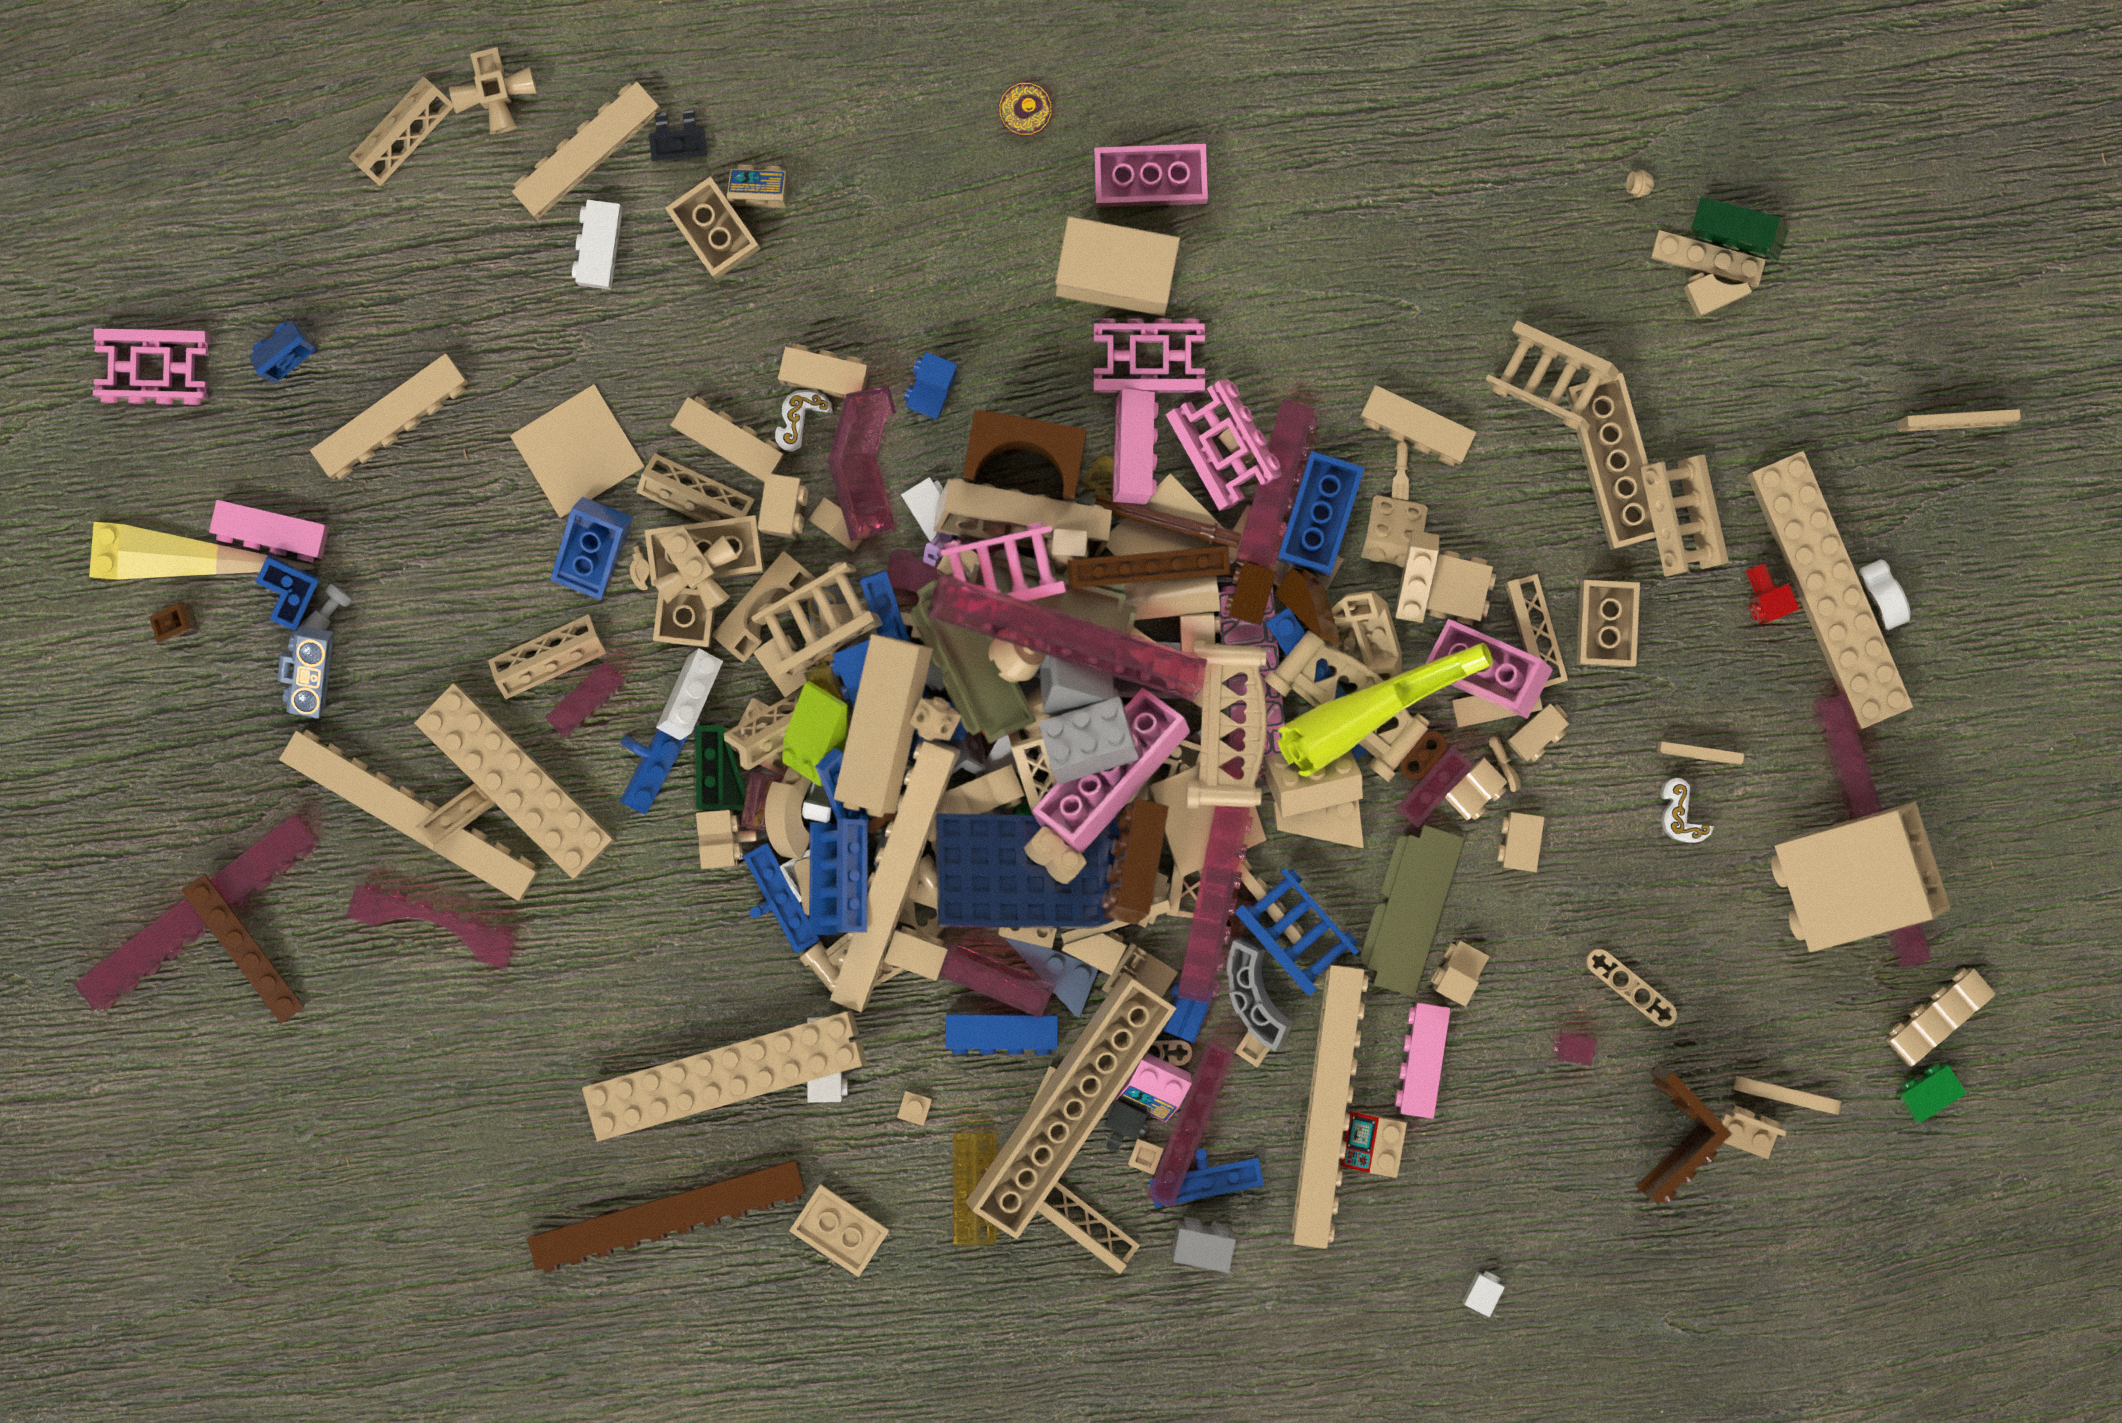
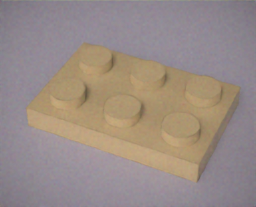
[789,1184,890,1277]

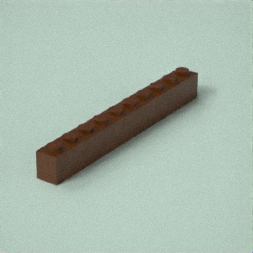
[527,1159,806,1273]

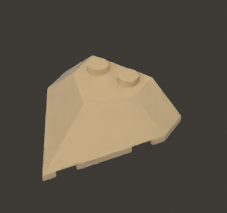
[1283,590,1402,684]

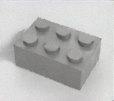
[1039,697,1139,785]
[1171,1217,1235,1273]

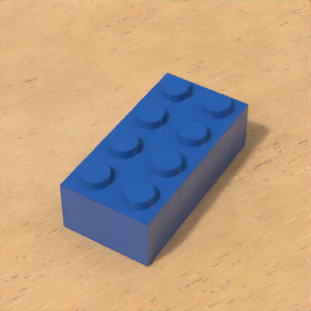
[1276,451,1364,577]

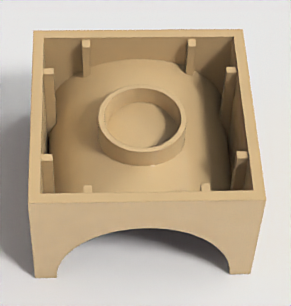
[1055,217,1180,317]

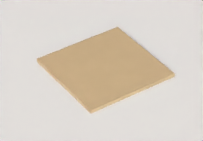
[510,384,645,518]
[1106,473,1240,556]
[1149,749,1266,877]

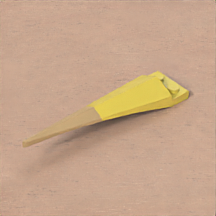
[89,522,315,580]

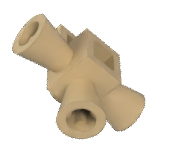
[449,47,537,134]
[653,526,738,612]

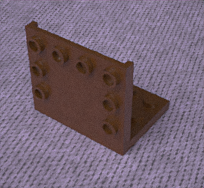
[1636,1065,1732,1205]

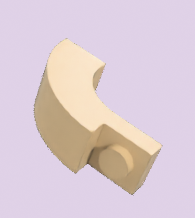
[765,767,812,860]

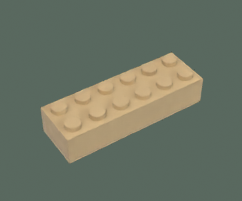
[1565,372,1656,550]
[934,478,1112,558]

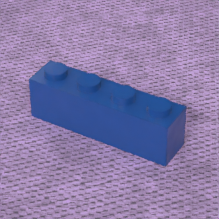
[946,1014,1058,1055]

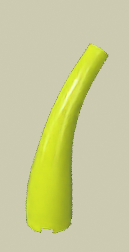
[1277,643,1493,777]

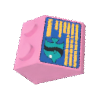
[1116,1052,1192,1122]

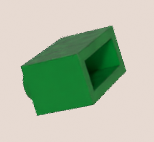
[1896,1062,1967,1123]

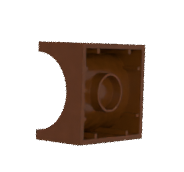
[963,409,1086,501]

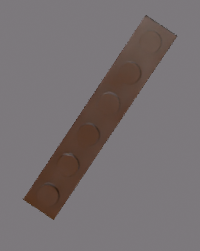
[1067,546,1230,588]
[181,873,304,1024]

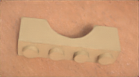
[712,551,816,663]

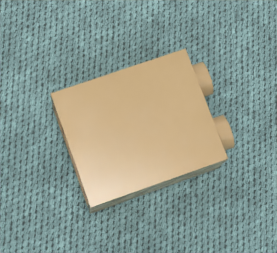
[1771,801,1951,953]

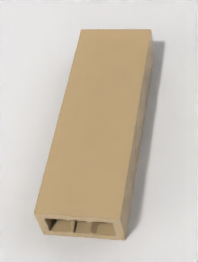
[834,634,933,817]

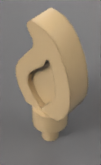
[630,546,650,590]

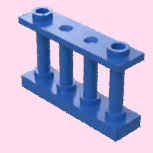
[809,819,868,935]
[1233,867,1359,996]

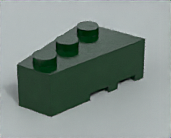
[1691,196,1788,261]
[693,726,751,810]

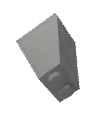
[1040,637,1118,715]

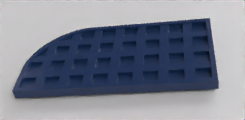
[935,813,1120,929]

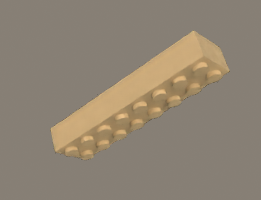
[414,683,616,879]

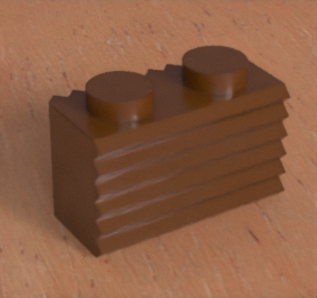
[1224,562,1276,626]

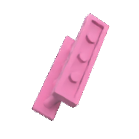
[938,522,1066,617]

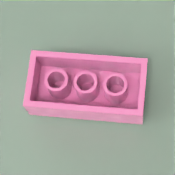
[1094,144,1208,208]
[1425,619,1553,719]

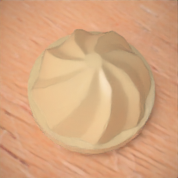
[1626,169,1654,198]

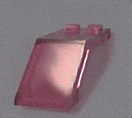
[828,386,896,541]

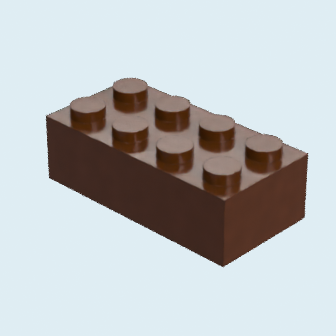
[1101,798,1169,925]

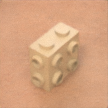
[1426,551,1496,626]

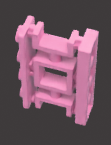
[1094,319,1205,393]
[93,329,211,405]
[1165,379,1282,511]

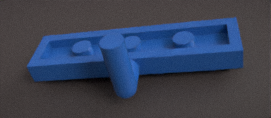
[620,729,689,815]
[815,748,870,823]
[743,843,820,954]
[1149,1149,1264,1208]

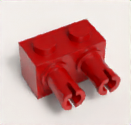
[1745,563,1800,625]

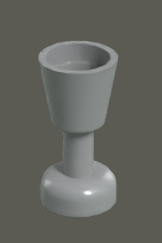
[297,583,353,630]

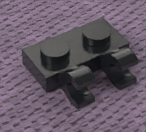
[649,109,708,162]

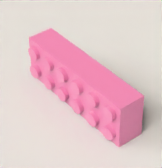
[1032,688,1190,854]

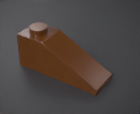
[1274,567,1340,644]

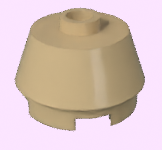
[989,627,1046,682]

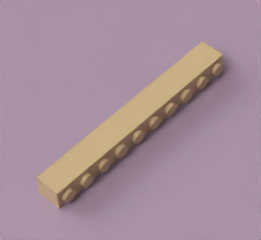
[279,729,539,901]
[829,739,960,1012]

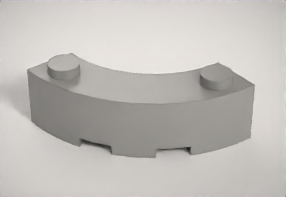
[1227,936,1294,1052]

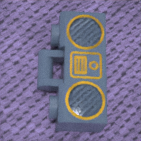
[277,626,334,718]

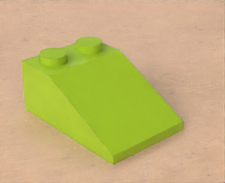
[782,681,847,787]

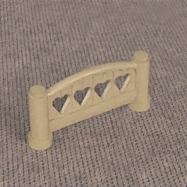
[1264,630,1430,782]
[1187,640,1267,808]
[799,853,945,1010]

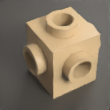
[910,698,961,740]

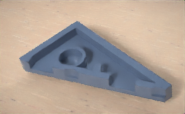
[1006,938,1098,1018]

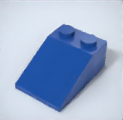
[249,320,317,384]
[550,497,633,600]

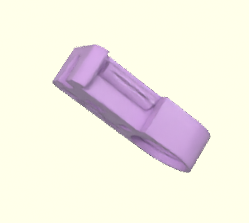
[923,532,960,567]

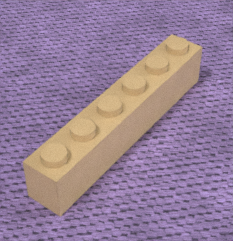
[512,82,661,220]
[310,353,469,480]

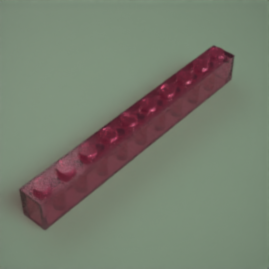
[928,575,1207,701]
[1812,694,1931,968]
[1177,722,1269,1004]
[74,814,320,1011]

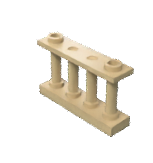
[1486,321,1619,430]
[1640,454,1729,577]
[751,562,883,678]

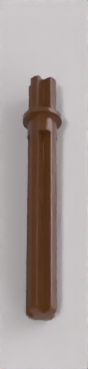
[1094,495,1242,549]

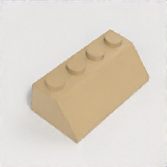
[645,515,765,587]

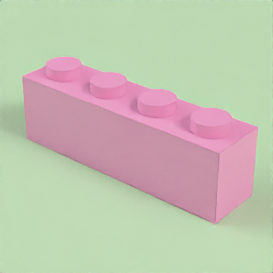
[1113,388,1158,505]
[209,500,330,562]
[1395,1002,1450,1119]

